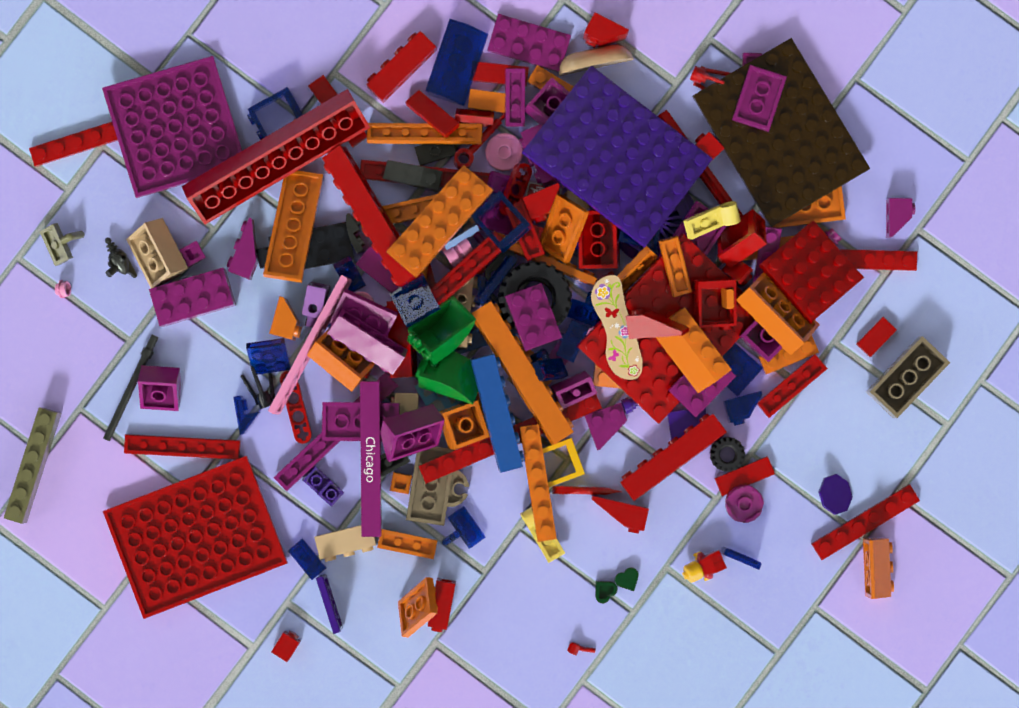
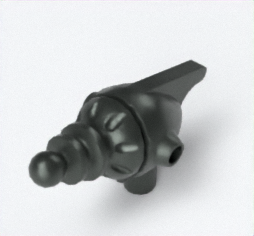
[105,237,137,278]

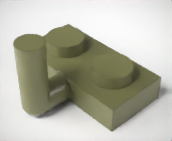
[40,223,85,266]

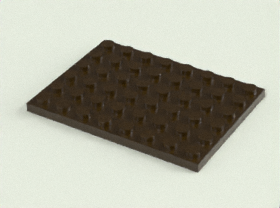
[692,38,870,227]

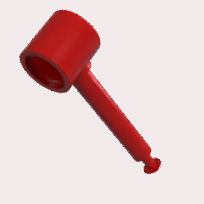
[453,113,505,169]

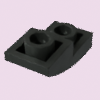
[346,213,365,255]

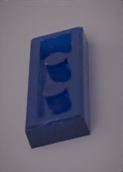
[473,255,518,306]

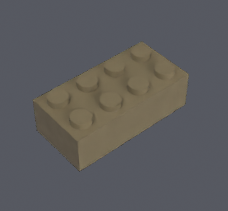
[866,336,950,418]

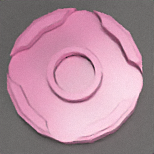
[485,133,523,171]

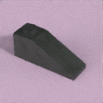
[383,160,443,193]

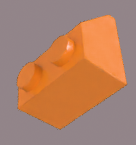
[269,296,302,341]

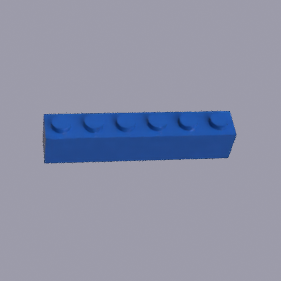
[470,353,525,473]

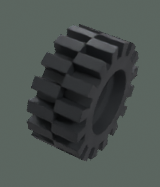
[710,437,745,472]

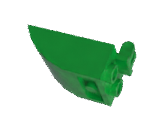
[407,296,476,365]
[415,351,478,404]

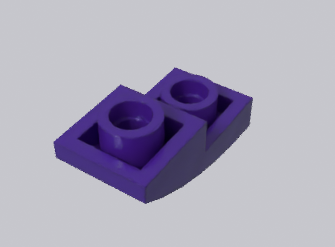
[302,466,344,507]

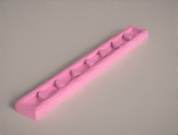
[268,275,352,415]

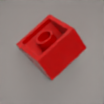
[583,12,629,48]
[522,183,560,224]

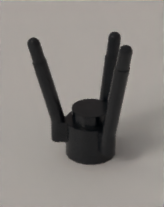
[241,366,276,409]

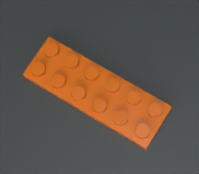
[387,165,493,278]
[263,171,324,283]

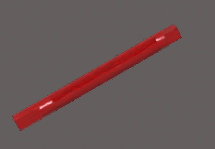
[658,110,743,217]

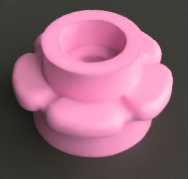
[55,280,71,298]

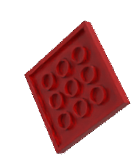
[759,220,864,324]

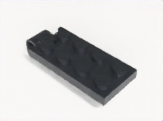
[256,222,354,269]

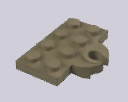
[406,447,469,526]

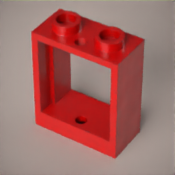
[717,209,767,268]
[693,278,737,331]
[428,578,456,632]

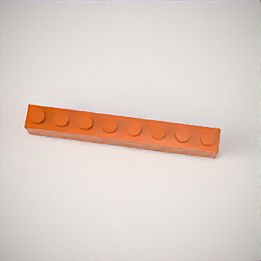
[471,301,574,445]

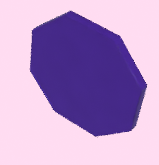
[818,474,853,515]

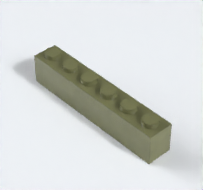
[4,407,62,524]

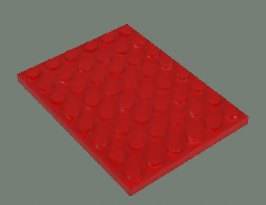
[577,233,755,424]
[103,456,288,619]

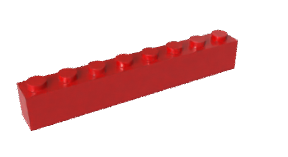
[322,145,423,287]

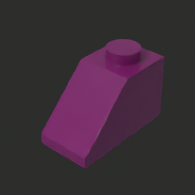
[886,198,916,238]

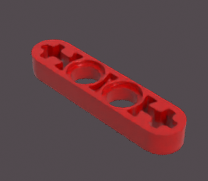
[280,371,312,444]

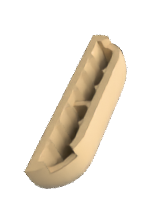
[559,44,634,76]

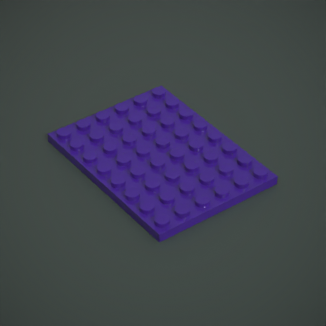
[522,66,713,248]

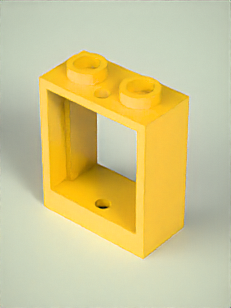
[542,438,585,487]

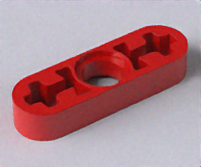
[499,163,532,216]

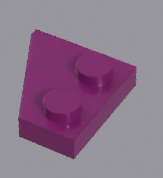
[585,403,627,451]

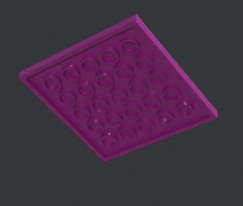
[102,56,242,198]

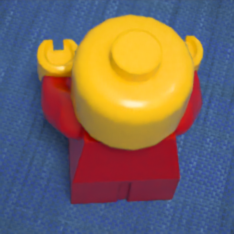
[682,550,727,583]

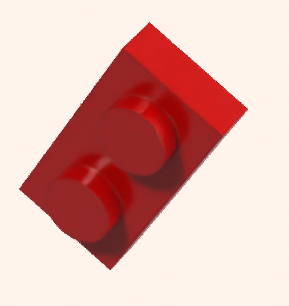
[455,108,494,127]

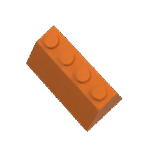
[736,272,820,355]
[656,308,732,393]

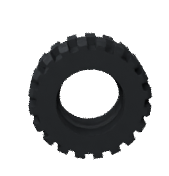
[497,261,572,330]

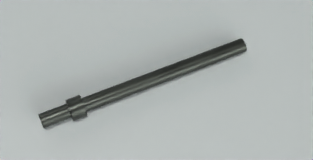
[103,334,159,441]

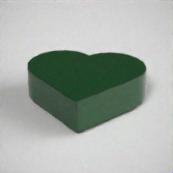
[614,567,639,591]
[595,581,618,604]

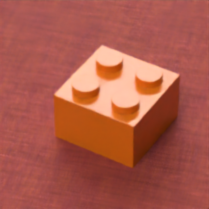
[439,400,490,450]

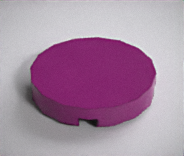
[725,485,764,523]

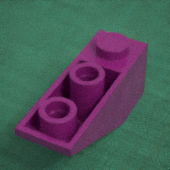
[227,218,258,280]

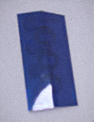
[425,19,489,106]

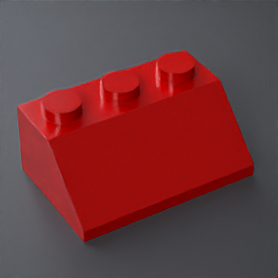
[578,210,620,269]

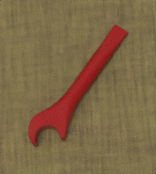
[552,486,622,495]

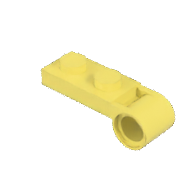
[683,201,741,239]
[520,507,565,563]

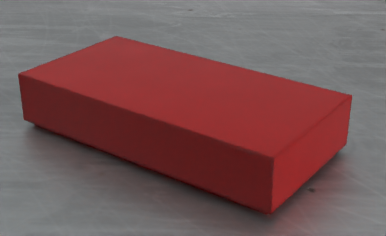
[856,317,897,358]

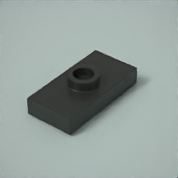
[414,144,456,166]

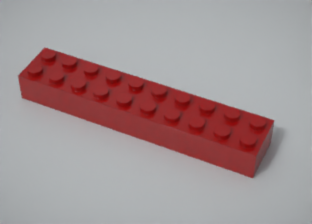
[181,89,370,225]

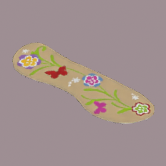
[591,275,642,380]

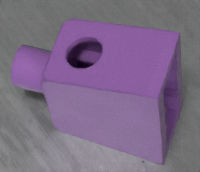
[302,282,330,328]

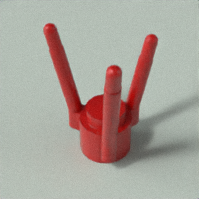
[690,66,730,90]

